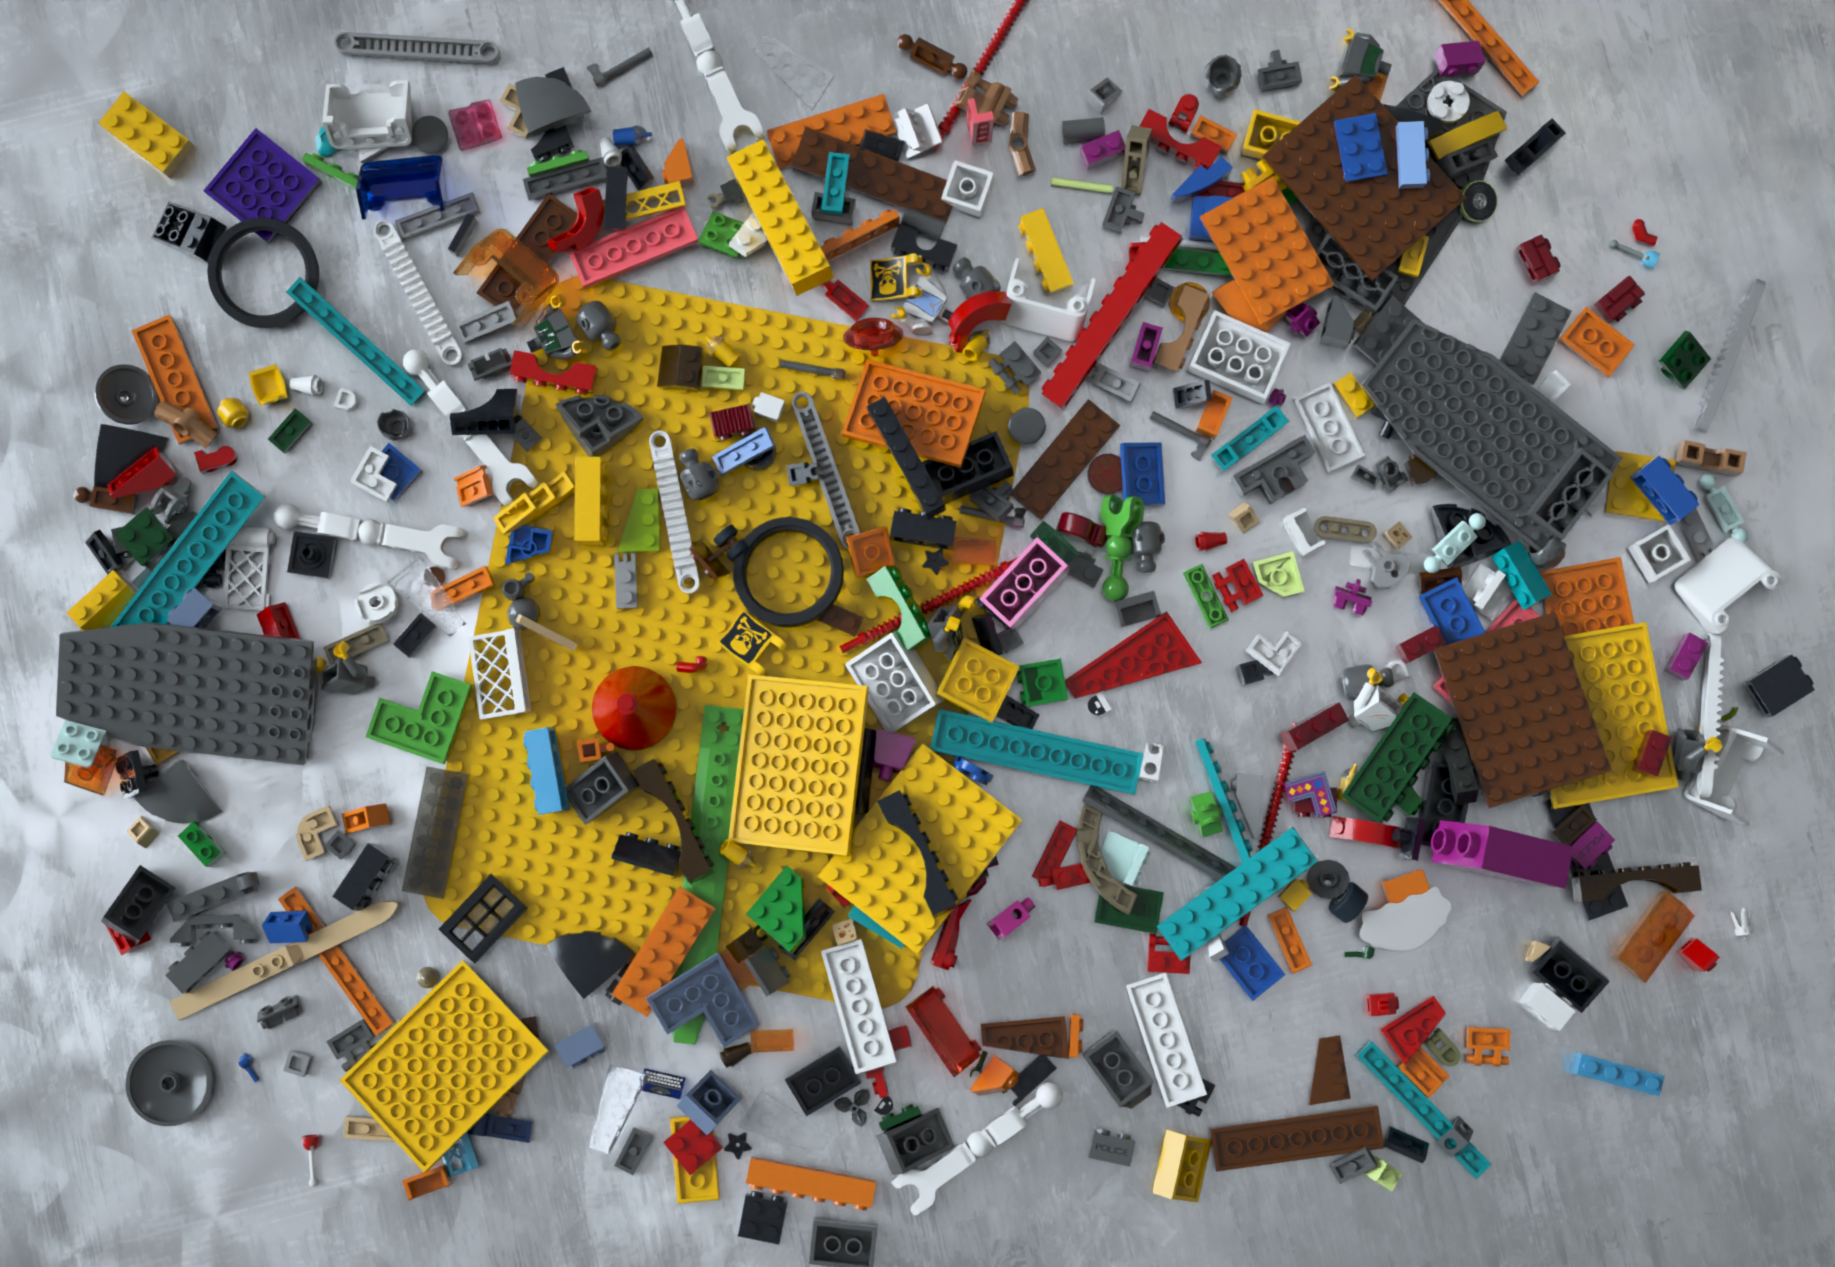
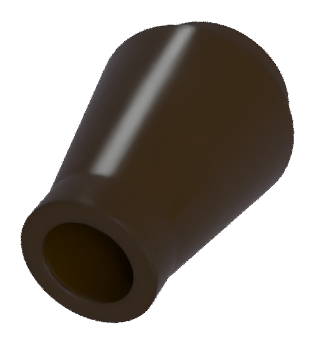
[719,1042,752,1068]

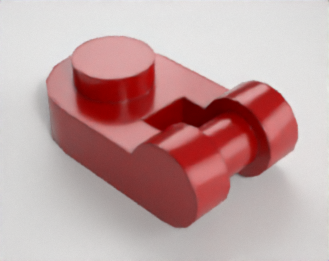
[1168,94,1199,132]

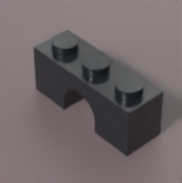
[891,224,958,273]

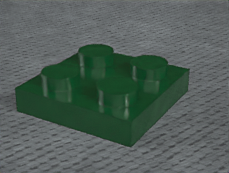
[114,507,175,567]

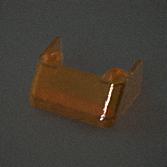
[453,229,559,327]

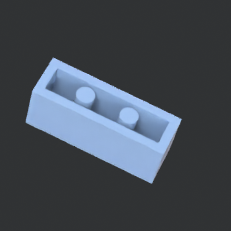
[1396,121,1430,189]

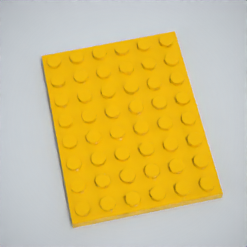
[1549,622,1679,809]
[728,674,869,856]
[818,743,1023,955]
[339,960,550,1173]

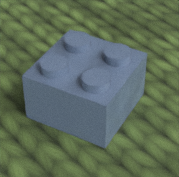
[167,588,223,628]
[554,1023,608,1069]
[677,1070,741,1135]

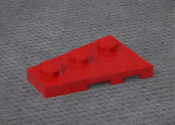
[1381,996,1446,1066]

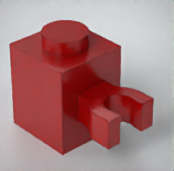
[1366,992,1399,1016]

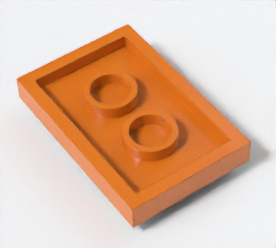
[1559,307,1635,378]

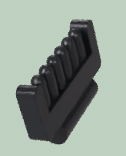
[975,597,1010,630]

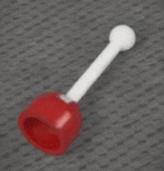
[302,1134,319,1187]

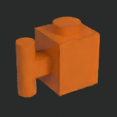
[576,737,614,762]

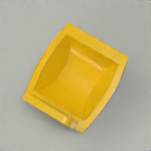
[249,364,287,406]

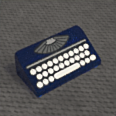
[639,1068,686,1099]

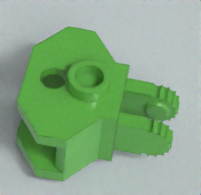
[1190,791,1223,837]

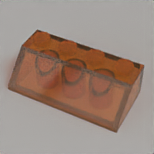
[1611,890,1695,983]

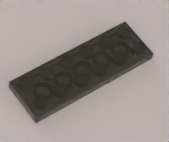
[402,766,469,899]

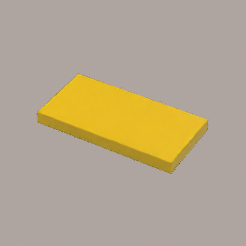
[670,1116,720,1204]

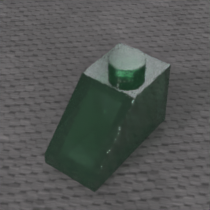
[1030,521,1079,565]

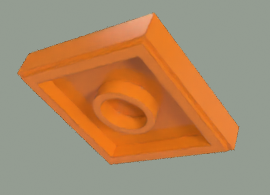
[846,526,896,578]

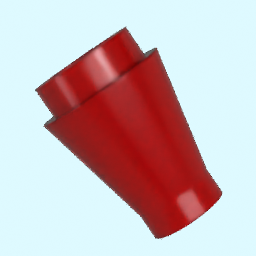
[1195,532,1227,552]

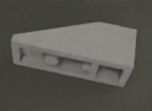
[1231,774,1263,839]

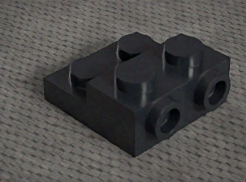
[738,1191,788,1245]

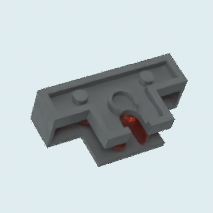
[1230,435,1316,505]

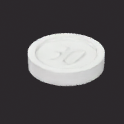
[911,323,932,335]

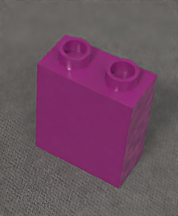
[1431,820,1574,889]

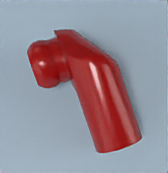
[1632,219,1658,246]
[676,656,708,673]

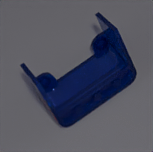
[356,155,447,220]

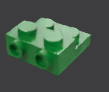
[1016,658,1068,707]

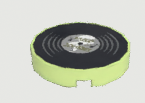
[1459,181,1497,222]

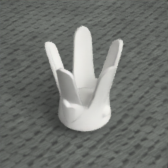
[1730,908,1753,941]

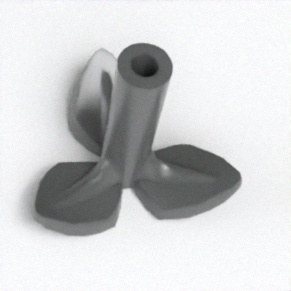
[834,1090,870,1127]

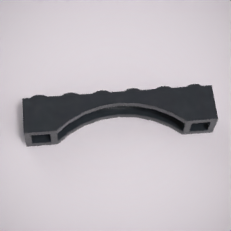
[866,397,946,520]
[877,790,959,918]

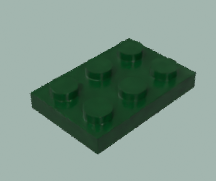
[1094,885,1164,934]

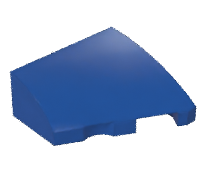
[505,525,554,564]

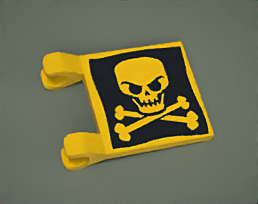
[870,253,922,302]
[717,610,787,676]

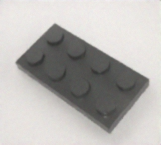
[1499,292,1572,384]

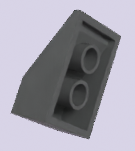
[566,752,640,825]
[876,1108,955,1175]

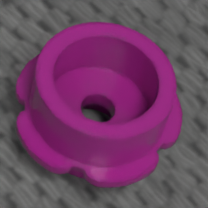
[1268,388,1286,407]
[224,951,244,971]

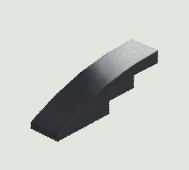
[996,695,1040,729]

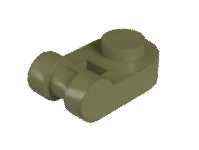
[1424,1028,1461,1067]

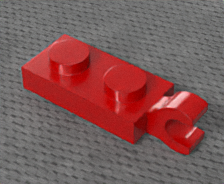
[820,279,870,322]
[1038,863,1091,890]

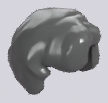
[1205,55,1242,97]
[1528,537,1566,569]

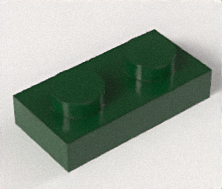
[268,408,312,454]
[879,1104,922,1131]

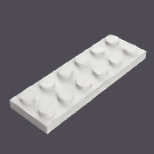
[821,939,897,1074]
[1126,973,1207,1108]

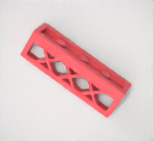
[966,98,994,145]

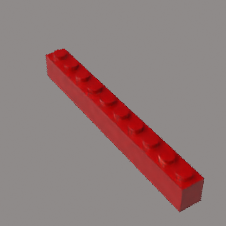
[1041,222,1183,410]

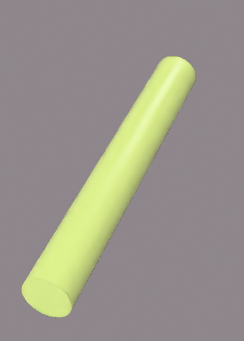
[1051,177,1113,193]

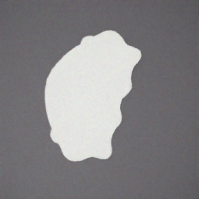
[1359,887,1451,951]

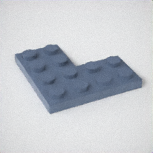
[645,953,760,1048]

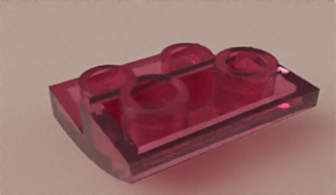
[448,99,502,151]

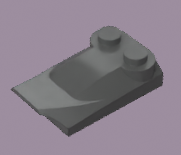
[1082,1030,1154,1109]

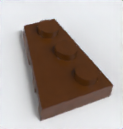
[1308,1035,1351,1105]

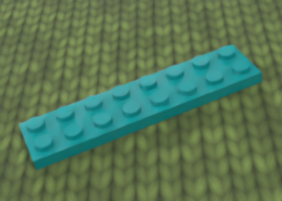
[1157,827,1319,961]

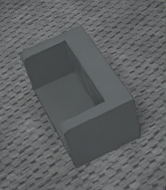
[1113,591,1161,628]

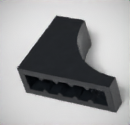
[450,389,519,435]

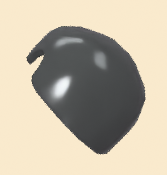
[376,409,411,441]
[507,597,540,630]

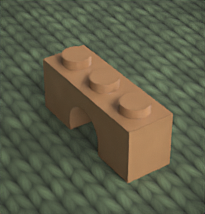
[1675,440,1747,476]

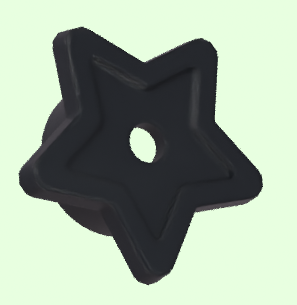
[922,549,949,575]
[724,1132,752,1160]

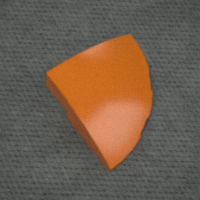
[1212,280,1288,333]

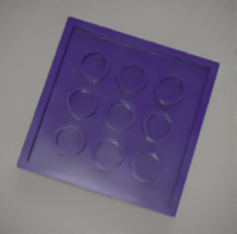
[203,128,321,243]

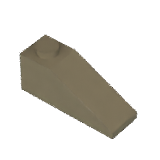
[1121,125,1152,195]

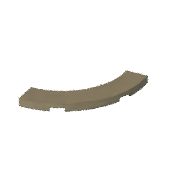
[1077,804,1137,915]

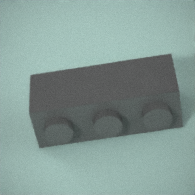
[165,931,234,994]

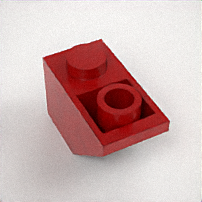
[1676,938,1720,972]

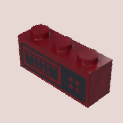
[1279,702,1349,752]

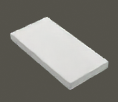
[1293,382,1366,474]

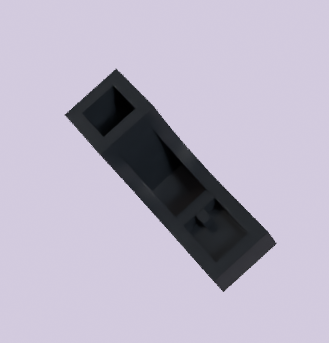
[1504,118,1566,175]

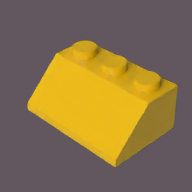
[66,570,137,630]
[1153,1130,1211,1203]

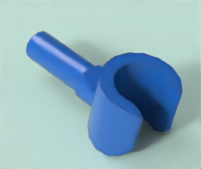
[238,1053,259,1083]

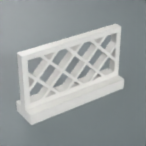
[468,628,532,720]

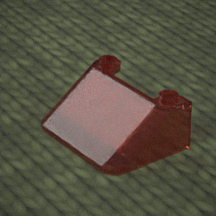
[905,985,982,1077]

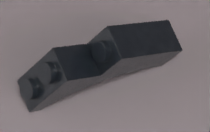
[531,67,584,162]

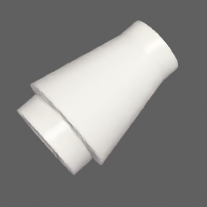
[599,137,622,167]
[290,375,323,396]

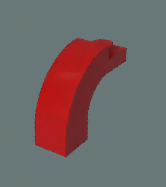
[547,187,604,252]
[948,291,1012,353]
[1329,816,1404,849]
[866,1025,912,1098]

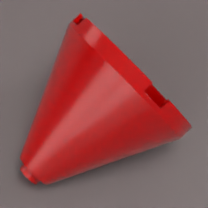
[592,666,676,750]

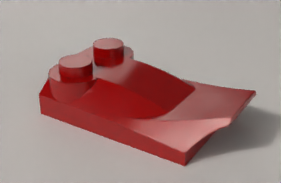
[930,899,972,970]

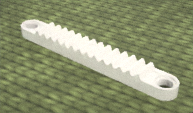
[373,219,463,367]
[649,431,700,594]
[1696,633,1724,797]

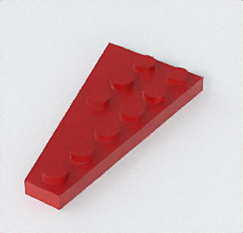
[1065,611,1202,699]

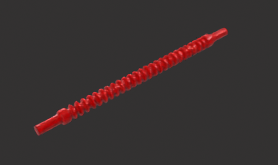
[931,0,1029,150]
[839,557,1030,653]
[1239,723,1297,926]

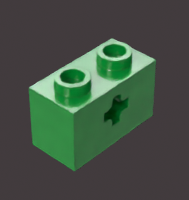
[178,822,227,867]

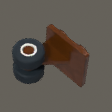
[688,524,748,580]

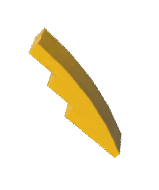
[1428,111,1508,161]
[493,471,575,535]

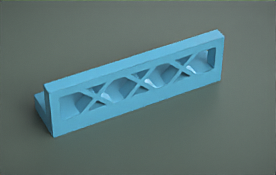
[442,1133,479,1177]

